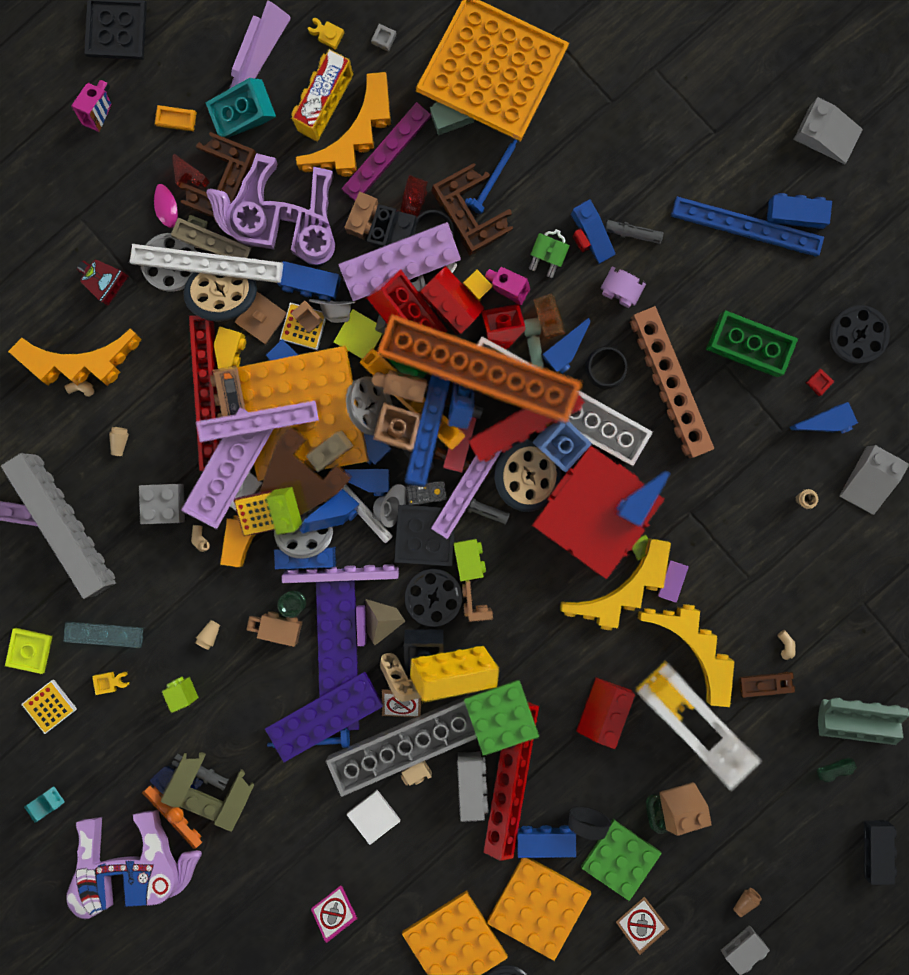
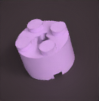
[601,267,646,308]

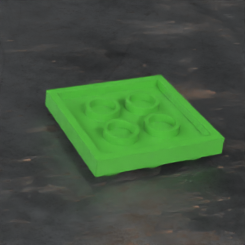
[464,679,539,756]
[581,819,662,901]

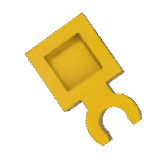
[308,18,344,50]
[92,672,129,695]

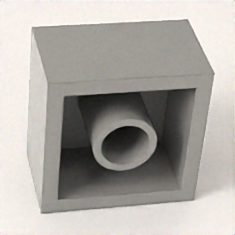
[139,484,185,524]

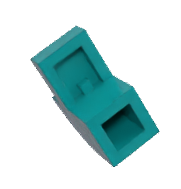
[24,787,64,822]

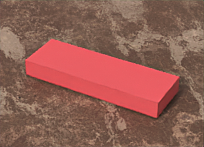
[443,417,476,473]

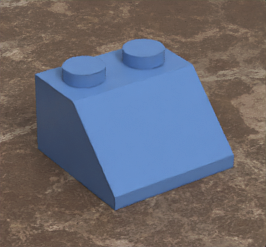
[532,421,592,472]

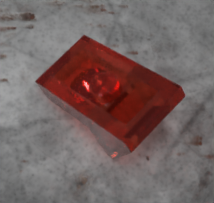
[172,154,210,188]
[400,175,428,217]

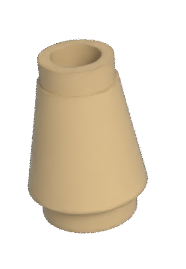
[109,427,129,456]
[796,489,818,509]
[195,620,220,650]

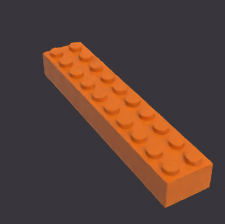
[378,315,581,424]

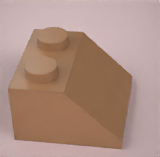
[374,403,421,451]
[659,782,712,836]

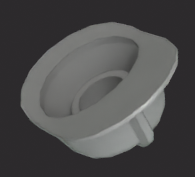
[309,299,356,323]
[372,484,408,527]

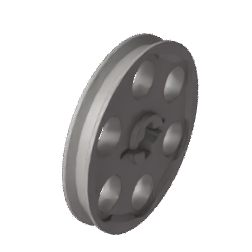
[141,233,197,292]
[346,377,393,435]
[274,506,333,559]

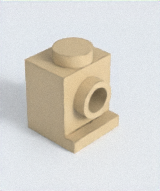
[401,761,432,785]

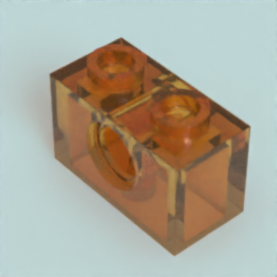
[533,293,566,339]

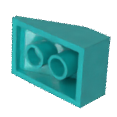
[206,78,276,138]

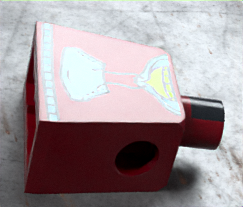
[77,259,128,306]

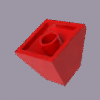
[482,304,526,349]

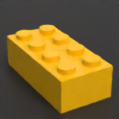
[410,646,499,702]

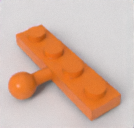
[142,786,202,849]

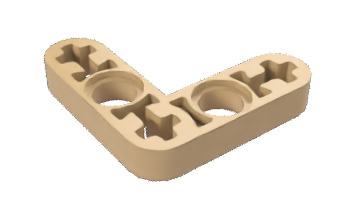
[380,653,421,702]

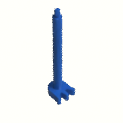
[465,139,517,214]
[267,728,350,748]

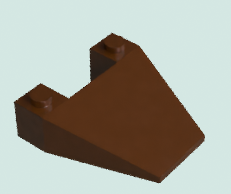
[259,426,352,515]

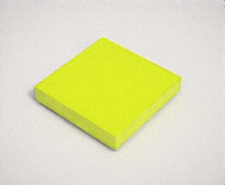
[334,309,384,359]
[5,628,52,674]

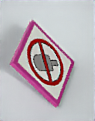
[311,886,357,943]

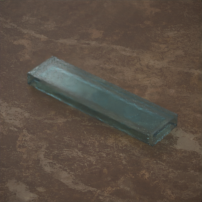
[64,622,143,648]

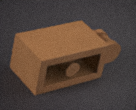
[372,370,427,402]
[246,611,302,647]

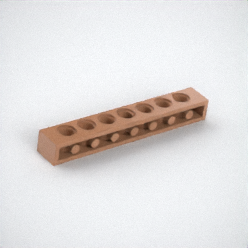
[630,306,714,458]

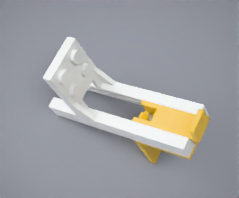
[636,662,761,789]

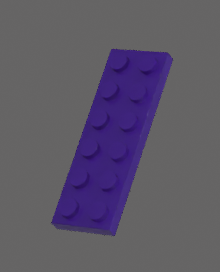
[265,672,384,763]

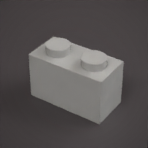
[721,925,770,975]

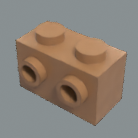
[345,191,379,240]

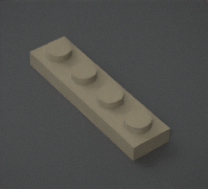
[171,218,251,258]

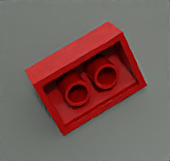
[419,266,484,335]
[576,677,635,749]

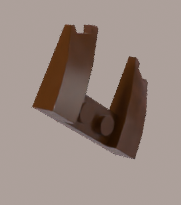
[180,132,257,219]
[431,163,513,256]

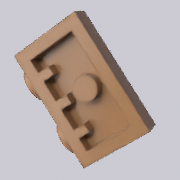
[462,580,493,621]

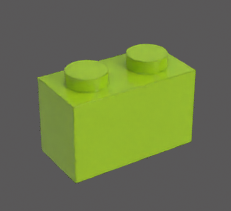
[266,487,302,534]
[454,539,486,581]
[162,676,199,713]

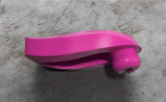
[154,184,178,228]

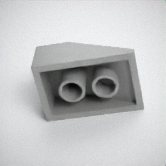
[793,97,863,164]
[839,445,909,515]

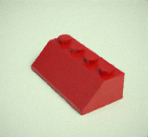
[367,269,448,334]

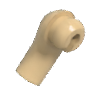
[65,381,94,396]
[191,525,210,552]
[777,630,795,660]

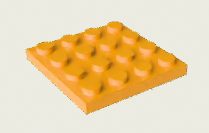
[487,858,591,961]
[402,890,508,975]

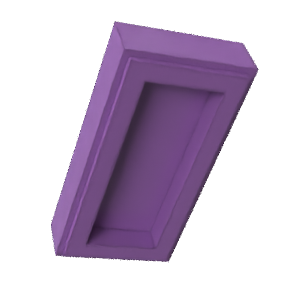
[657,560,689,603]
[356,605,367,646]

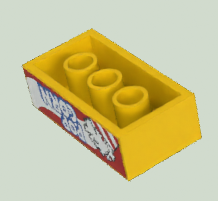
[292,49,353,142]

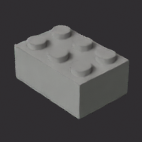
[458,751,488,821]

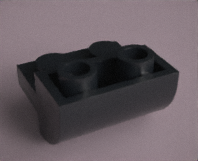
[367,204,417,248]

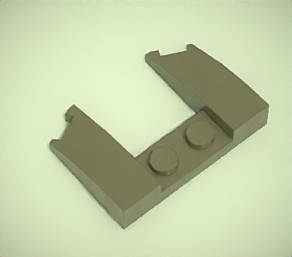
[161,753,254,832]

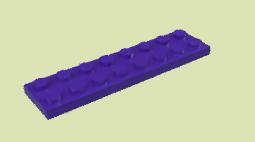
[316,580,360,730]

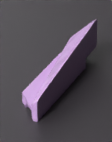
[229,0,290,89]

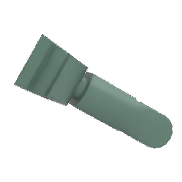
[524,317,544,369]

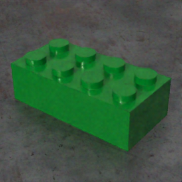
[706,310,798,377]

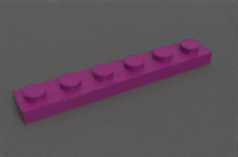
[342,102,431,201]

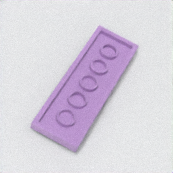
[339,222,461,301]
[182,408,273,529]

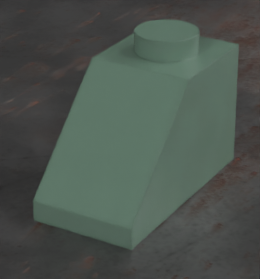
[430,102,474,135]

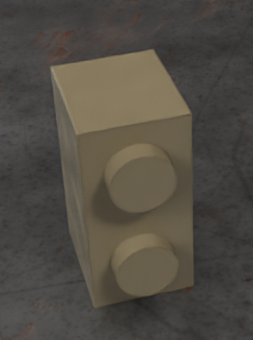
[306,431,353,472]

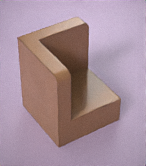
[291,301,323,333]

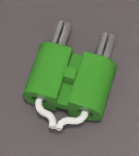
[529,229,570,278]

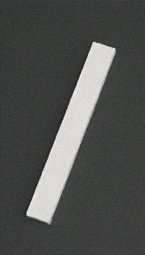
[130,244,283,283]

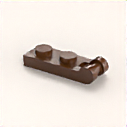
[739,672,795,697]

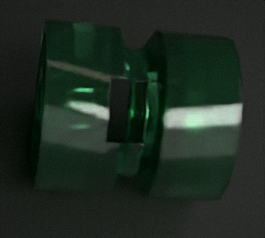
[278,590,306,618]

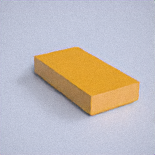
[155,105,197,132]

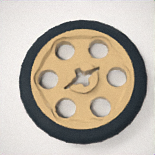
[183,272,257,321]
[495,439,562,512]

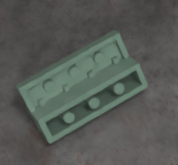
[818,698,909,745]

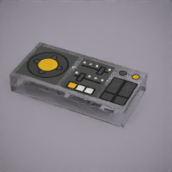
[406,481,447,505]

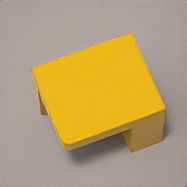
[463,270,492,302]

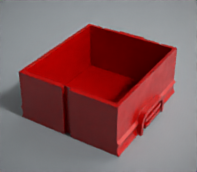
[532,446,664,579]

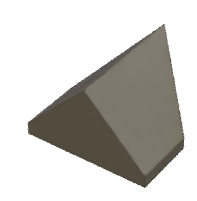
[365,599,405,645]

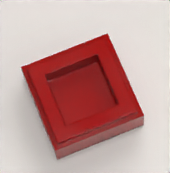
[573,228,590,252]
[806,369,834,396]

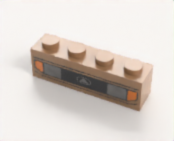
[210,366,245,418]

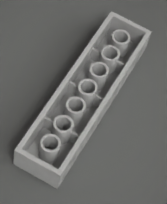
[1,453,116,599]
[326,695,477,797]

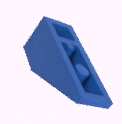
[571,200,616,264]
[542,318,590,374]
[790,402,858,433]
[330,469,390,496]
[616,472,670,527]
[300,489,359,533]

